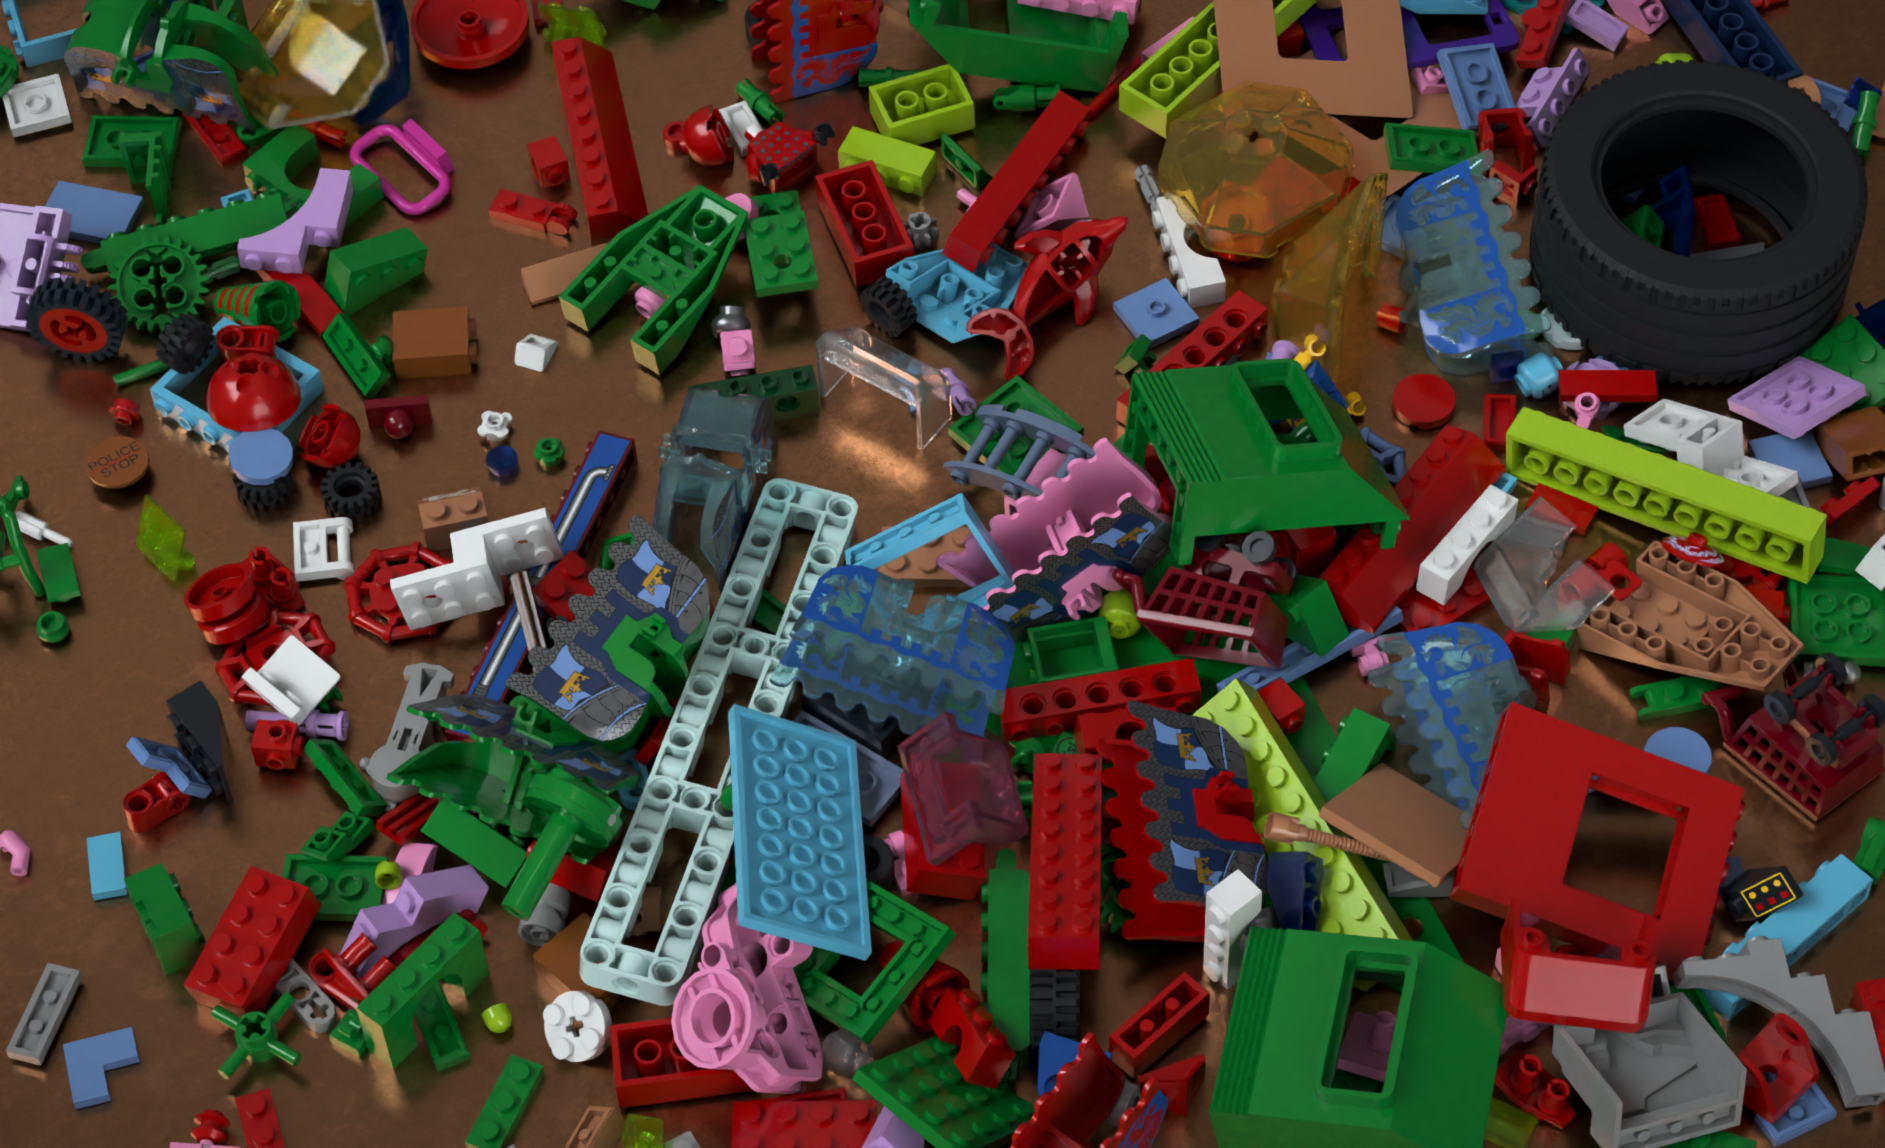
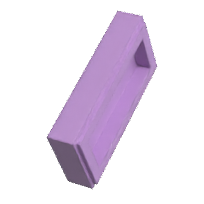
[1564,0,1630,52]

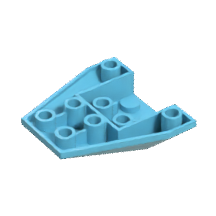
[885,244,1029,343]

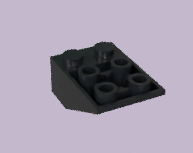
[166,680,234,805]

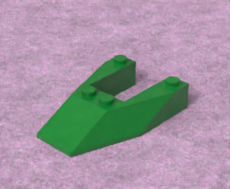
[558,185,749,375]

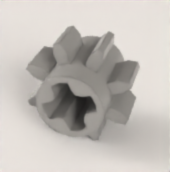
[902,212,939,250]

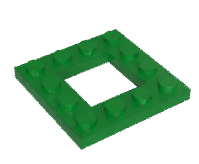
[793,879,956,1045]

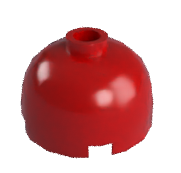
[679,104,734,167]
[299,403,361,469]

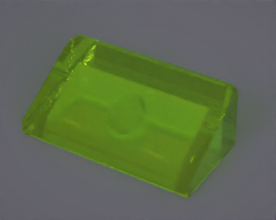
[1484,1097,1539,1148]
[622,1113,665,1148]

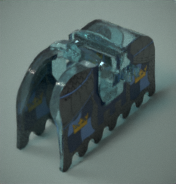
[652,386,778,595]

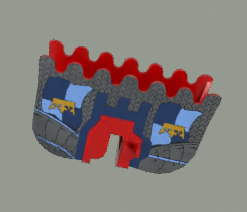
[1096,700,1268,942]

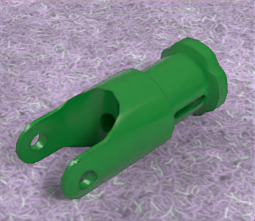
[993,83,1061,112]

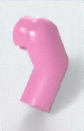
[0,830,31,876]

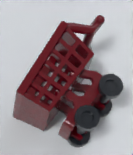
[1112,531,1299,669]
[1701,652,1885,822]

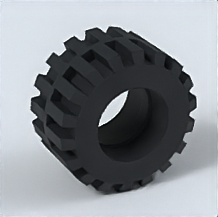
[1030,969,1080,1051]

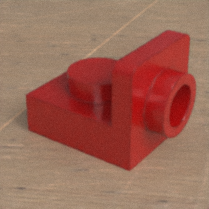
[1488,159,1538,205]

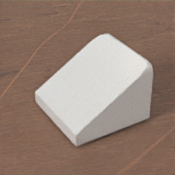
[514,334,558,372]

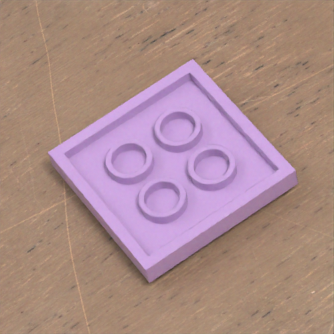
[1727,356,1866,440]

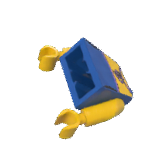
[1269,334,1366,430]

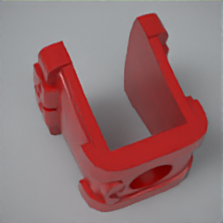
[1477,108,1535,182]
[1491,629,1571,714]

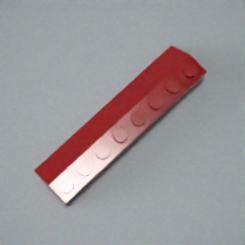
[551,37,648,241]
[1318,424,1506,634]

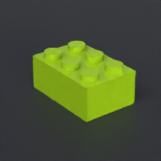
[868,64,975,145]

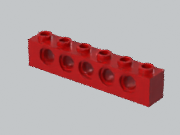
[1116,290,1268,426]
[996,658,1202,742]

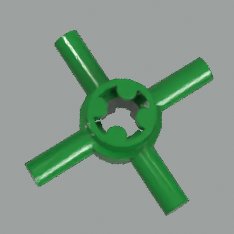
[211,992,302,1079]

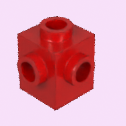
[250,719,305,770]

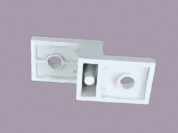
[1624,398,1798,497]
[390,508,564,630]

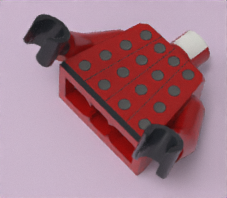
[744,122,835,193]

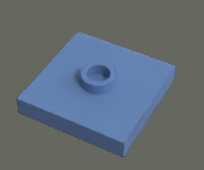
[1113,278,1200,350]

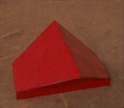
[1136,1054,1206,1118]

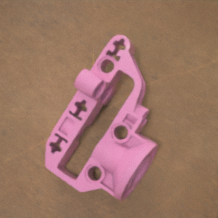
[671,883,823,1094]

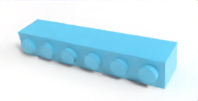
[1701,854,1873,1021]

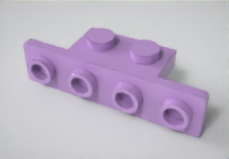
[1515,48,1590,148]

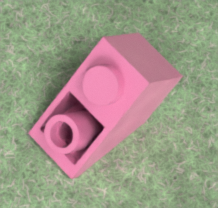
[1607,0,1670,34]

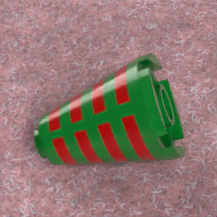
[214,280,301,343]

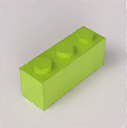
[838,126,937,197]

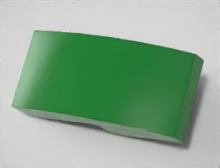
[1818,538,1871,577]
[36,543,81,603]
[301,811,375,862]

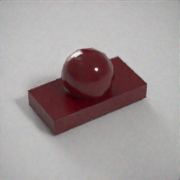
[365,395,432,439]

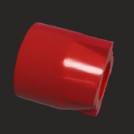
[1376,302,1409,334]

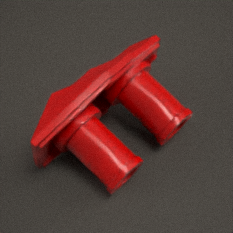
[240,546,306,612]
[322,932,397,1004]
[1494,1050,1577,1129]

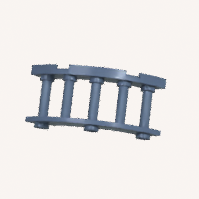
[942,404,1095,500]

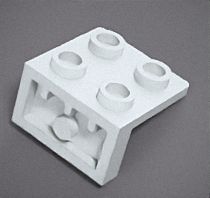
[242,635,341,727]

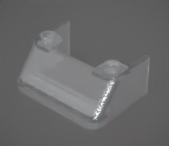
[815,327,952,450]
[1474,496,1616,633]

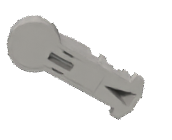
[369,662,455,803]

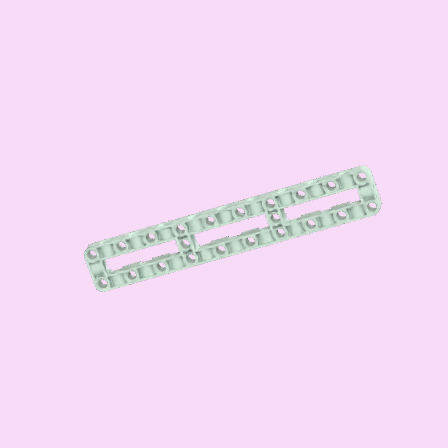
[579,478,858,1006]

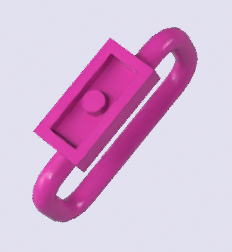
[350,119,454,215]

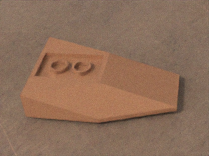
[1577,540,1804,691]

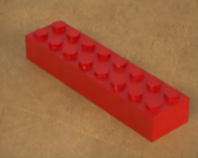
[1028,753,1103,970]

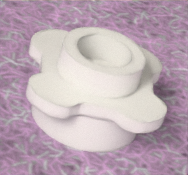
[477,411,512,441]

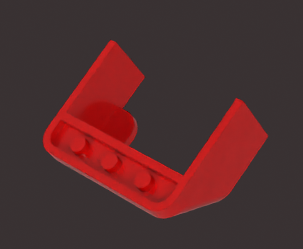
[1500,898,1657,1033]

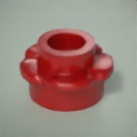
[109,399,140,425]

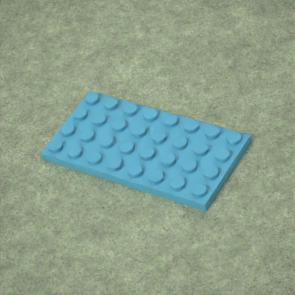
[728,704,872,961]

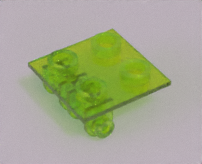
[538,2,607,47]
[135,494,195,582]

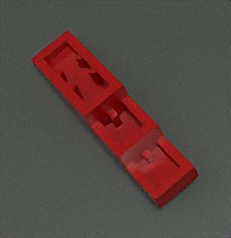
[255,269,344,338]

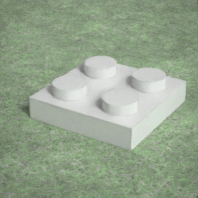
[2,74,72,138]

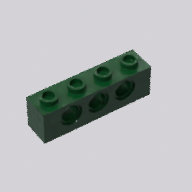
[688,365,820,432]

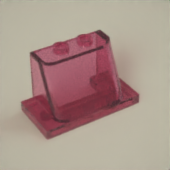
[897,711,1029,866]

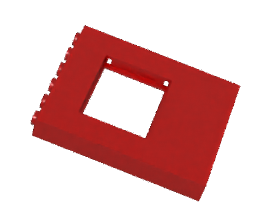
[1448,702,1745,982]

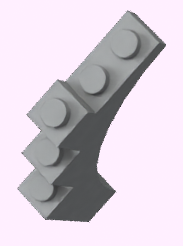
[1673,936,1885,1108]

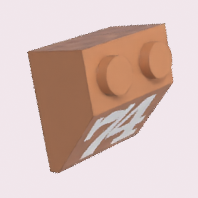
[417,486,489,552]

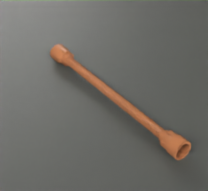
[1264,811,1456,878]

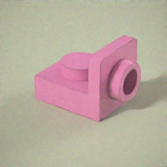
[720,329,756,376]

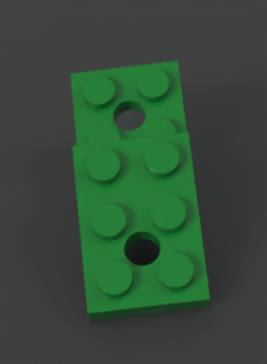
[744,190,819,297]

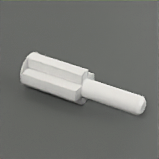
[16,510,73,547]

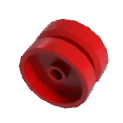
[183,563,270,645]

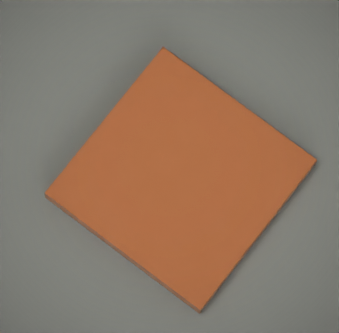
[1319,763,1472,888]

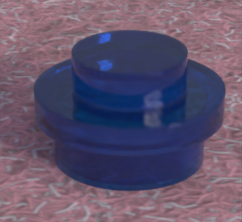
[486,446,518,476]

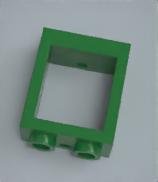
[1022,616,1119,685]

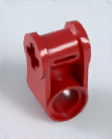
[216,325,280,362]
[122,771,191,833]

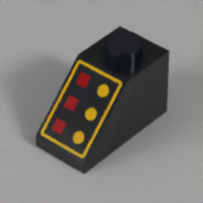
[1719,866,1804,922]

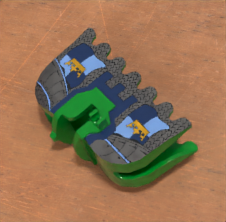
[64,0,280,131]
[506,514,710,756]
[386,694,640,865]

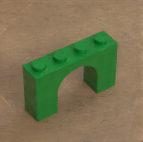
[242,121,384,230]
[356,912,490,1070]

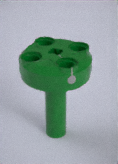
[501,768,622,921]

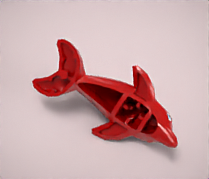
[966,216,1129,380]

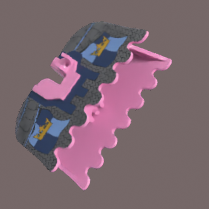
[935,437,1172,642]

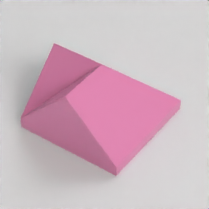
[1014,172,1089,239]

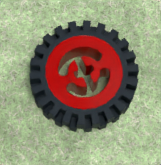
[25,277,128,362]

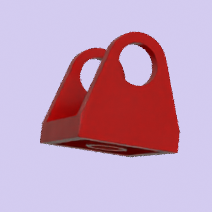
[1736,1013,1819,1125]

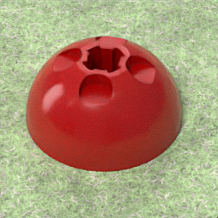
[206,353,301,432]

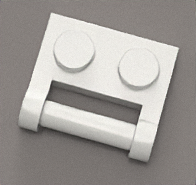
[293,517,355,581]

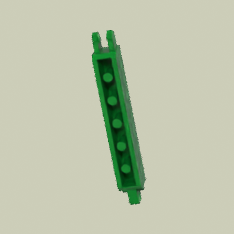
[80,191,307,276]
[981,847,1030,1087]

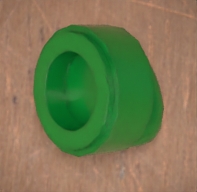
[1010,738,1045,773]

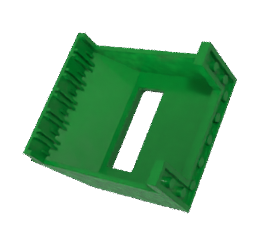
[909,0,1129,94]
[1122,358,1411,565]
[1209,926,1507,1148]

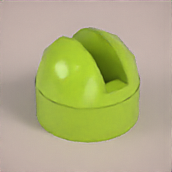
[375,860,403,890]
[481,1003,512,1033]

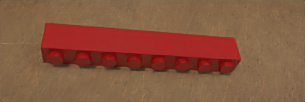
[942,90,1091,273]

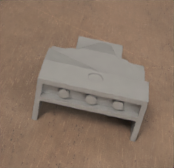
[1552,991,1747,1148]

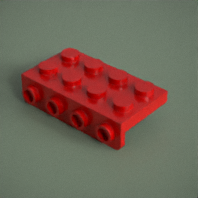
[731,1100,877,1148]

